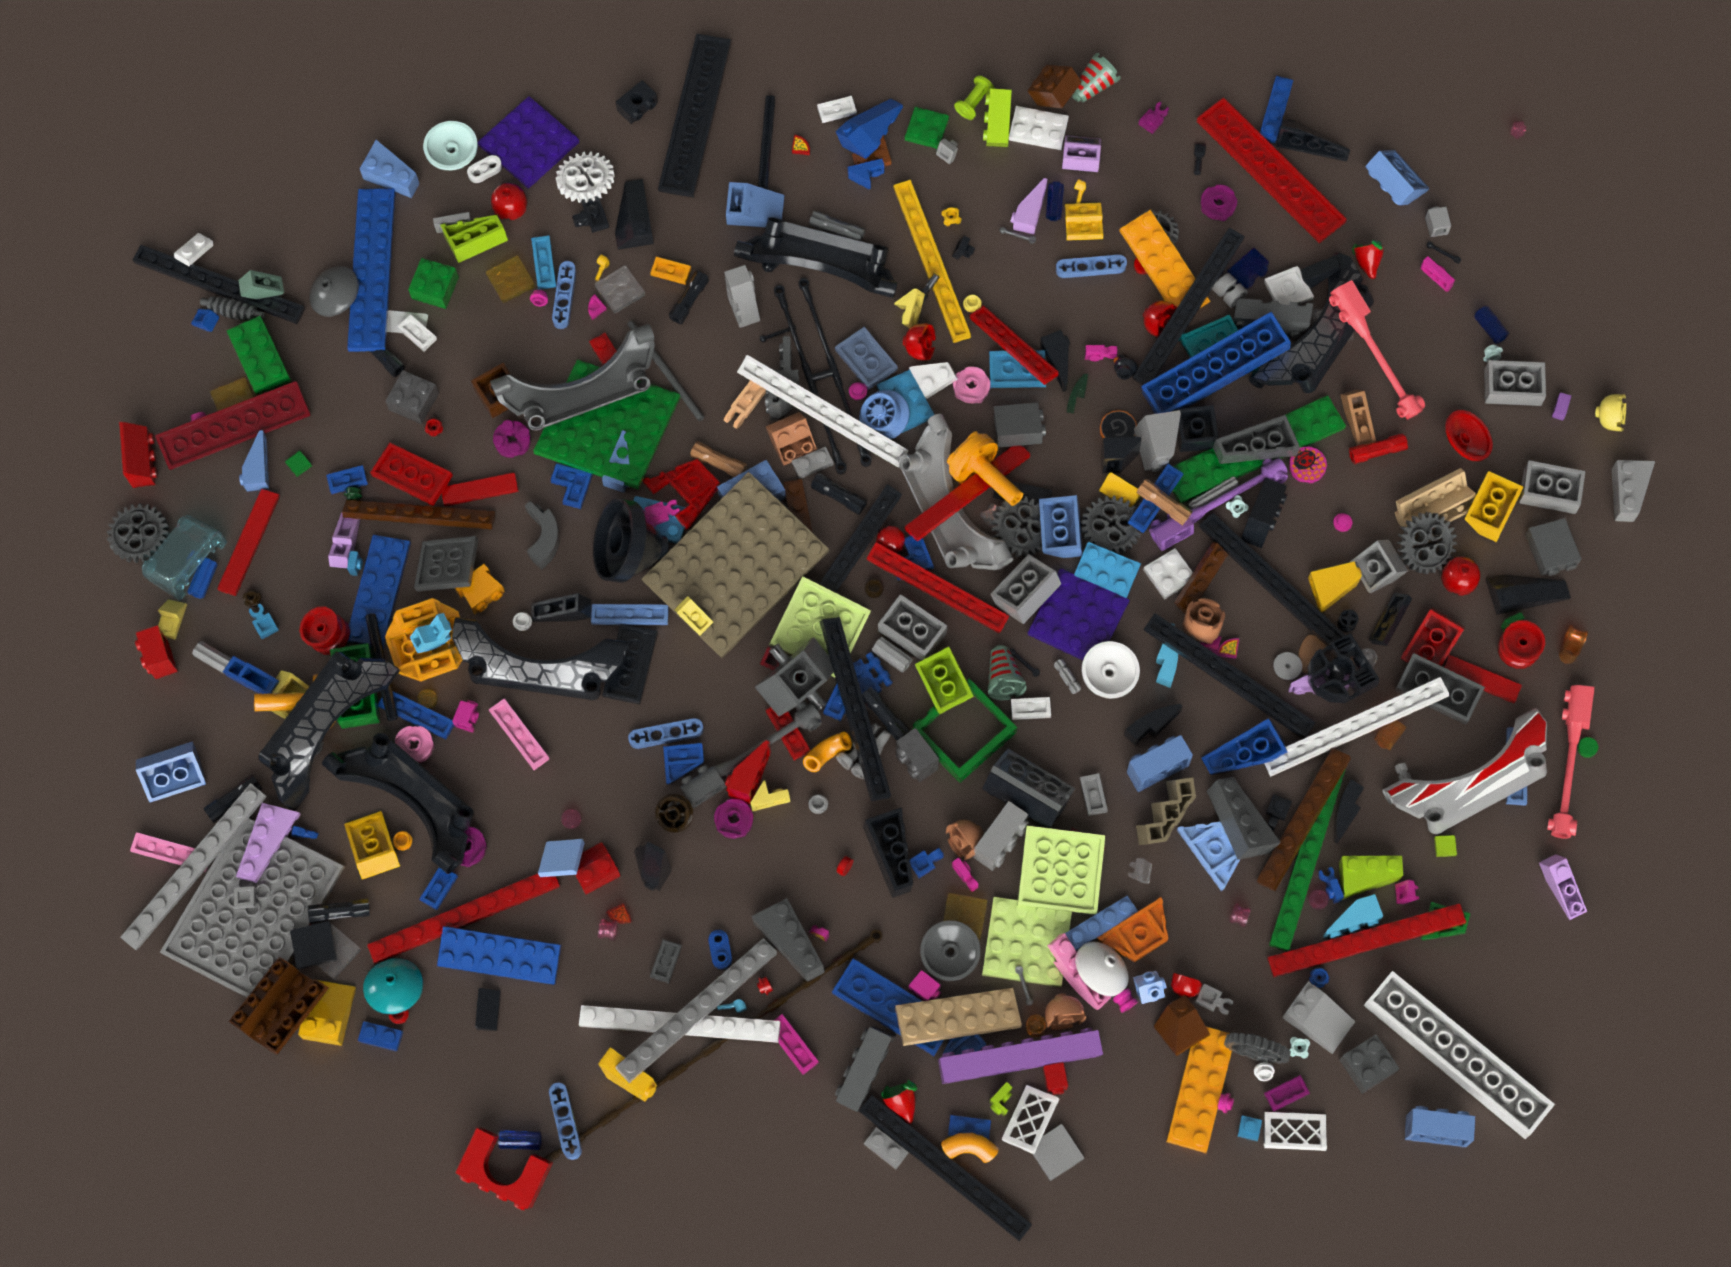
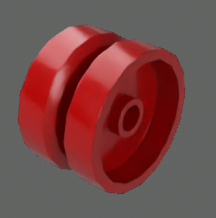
[299,607,350,655]
[1497,621,1546,669]

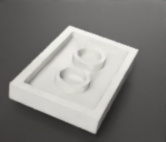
[1009,106,1069,150]

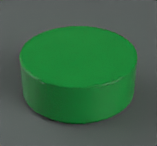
[1577,737,1598,758]

